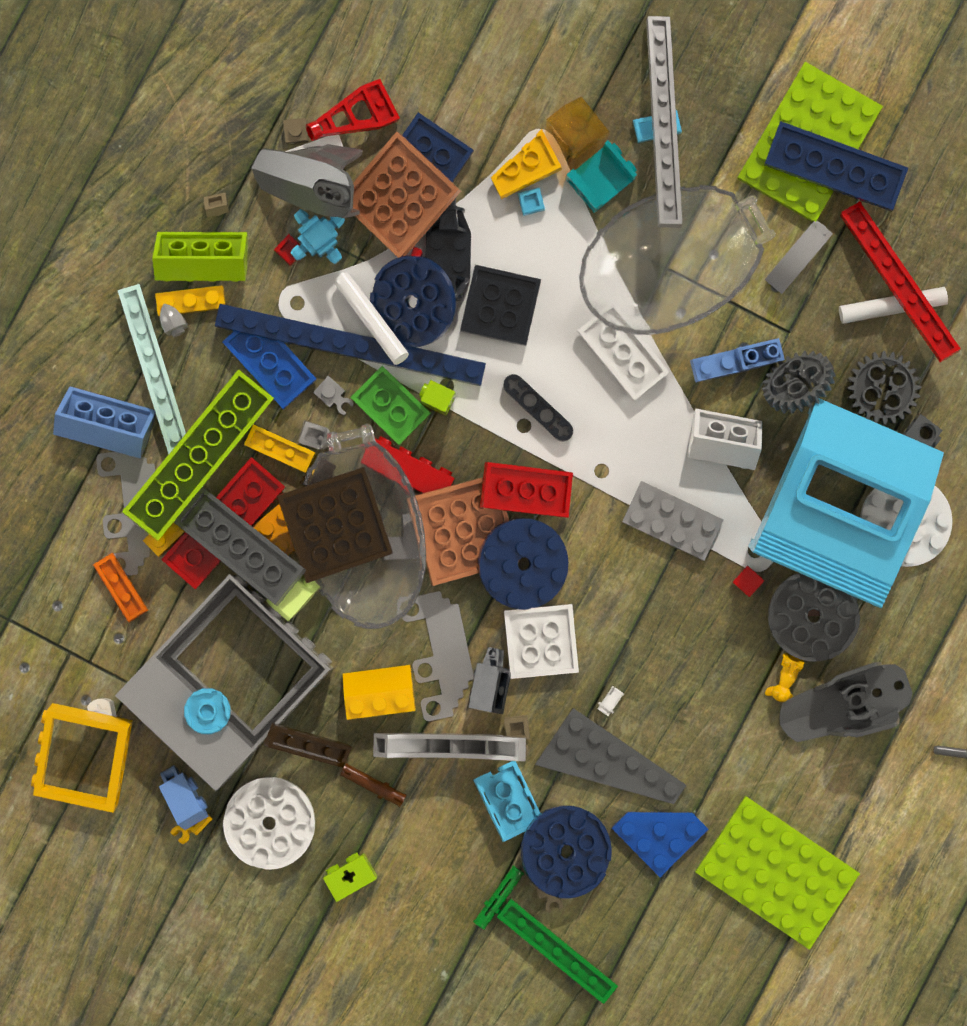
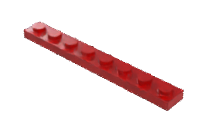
[840,201,961,363]

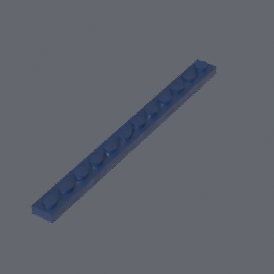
[215,304,486,386]

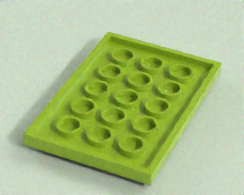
[737,62,883,222]
[695,796,860,950]

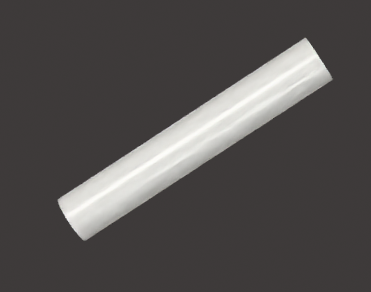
[334,272,409,365]
[839,287,948,324]

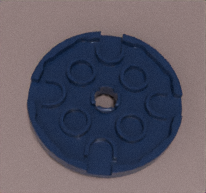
[370,256,456,348]
[478,518,569,610]
[521,805,612,898]

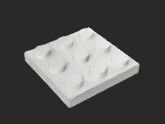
[504,604,579,679]

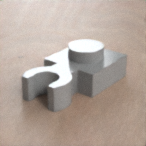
[313,376,354,416]

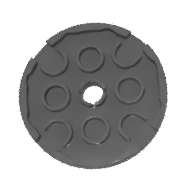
[768,573,860,662]

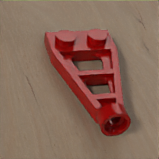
[306,79,400,141]

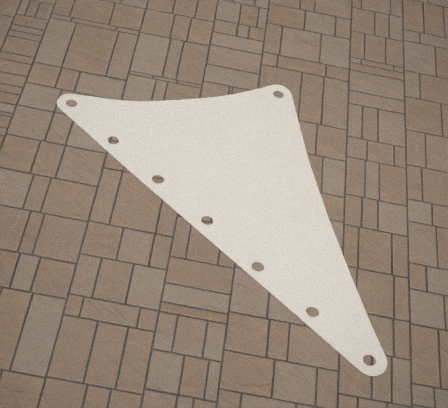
[278,129,773,572]

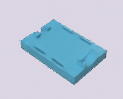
[473,761,540,842]

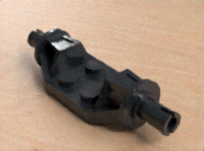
[425,198,471,322]

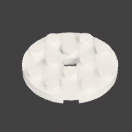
[860,486,952,567]
[223,777,315,869]

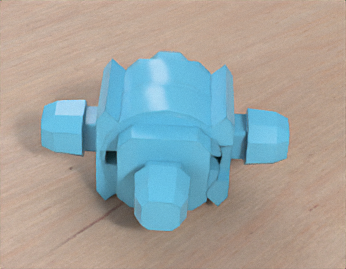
[291,209,345,264]

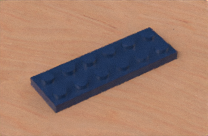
[764,121,908,212]

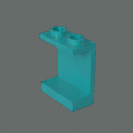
[565,141,637,213]

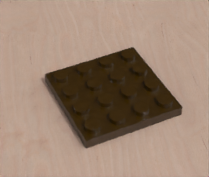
[277,467,393,583]

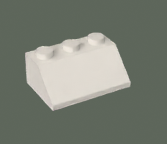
[688,409,762,470]

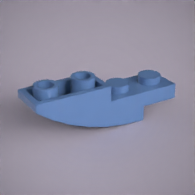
[690,338,785,382]

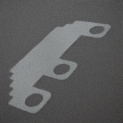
[96,452,155,576]
[399,591,474,721]

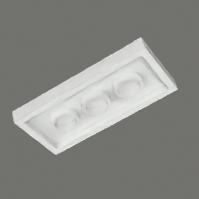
[577,302,670,401]

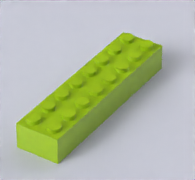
[122,369,274,541]

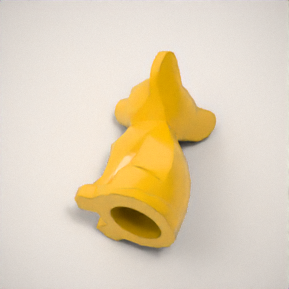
[765,653,804,702]

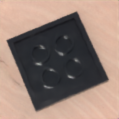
[460,264,541,346]

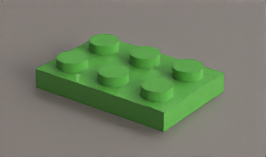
[350,366,431,446]

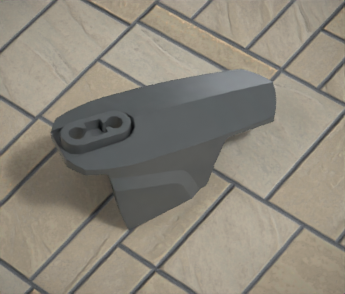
[252,144,363,218]
[779,662,913,742]

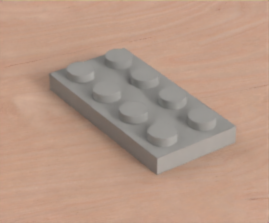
[622,481,724,561]

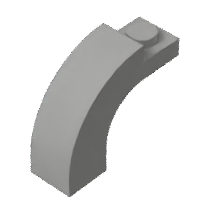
[765,221,833,294]

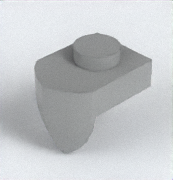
[160,304,189,337]
[297,420,332,450]

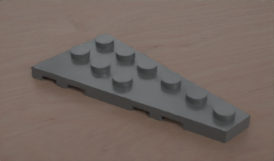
[535,708,686,804]

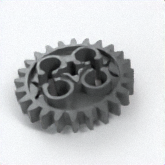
[762,351,836,414]
[846,351,921,425]

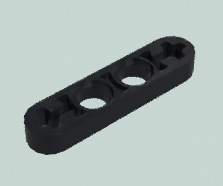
[503,374,573,442]

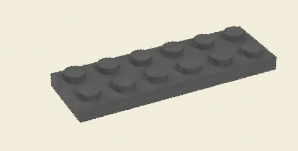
[174,487,306,606]

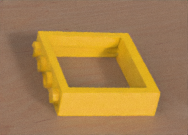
[31,703,133,813]

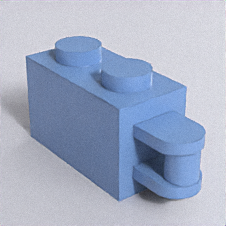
[159,765,209,830]

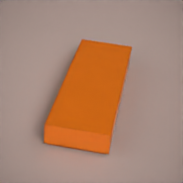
[93,553,149,623]

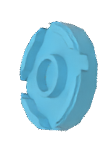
[184,688,231,734]

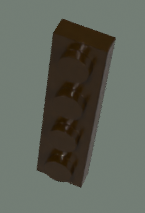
[264,723,352,768]

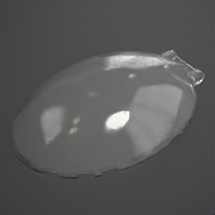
[579,185,776,335]
[304,424,426,629]

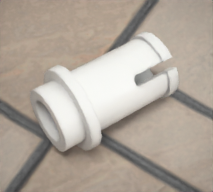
[597,686,624,716]

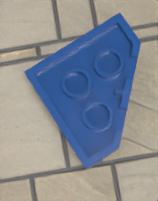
[611,812,708,877]

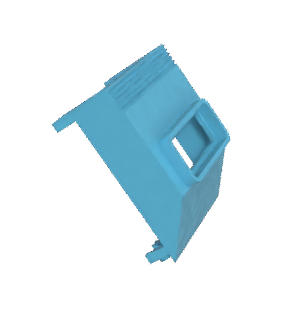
[748,398,944,608]

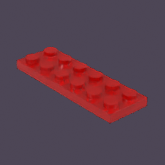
[161,457,286,590]

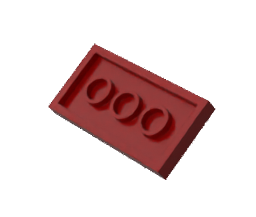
[480,462,573,518]

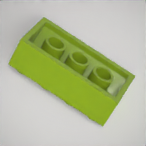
[152,232,248,282]

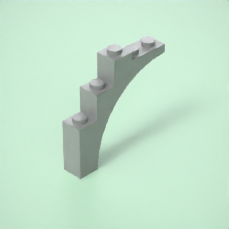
[373,733,526,761]

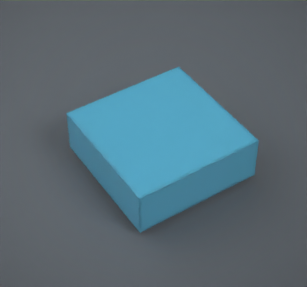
[517,188,545,216]

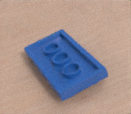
[223,331,317,410]

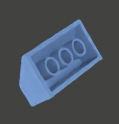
[53,387,156,459]

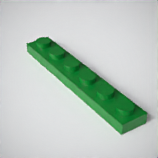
[497,898,618,1004]

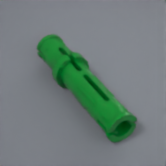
[473,865,525,930]

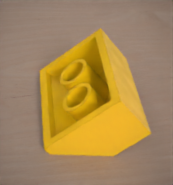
[343,665,416,720]

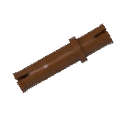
[340,763,407,808]

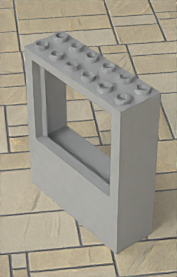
[115,574,333,791]

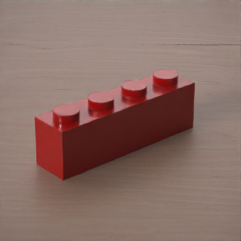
[361,436,455,493]

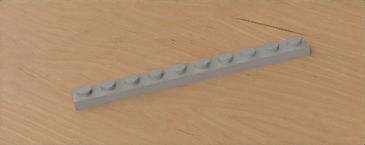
[646,16,682,228]

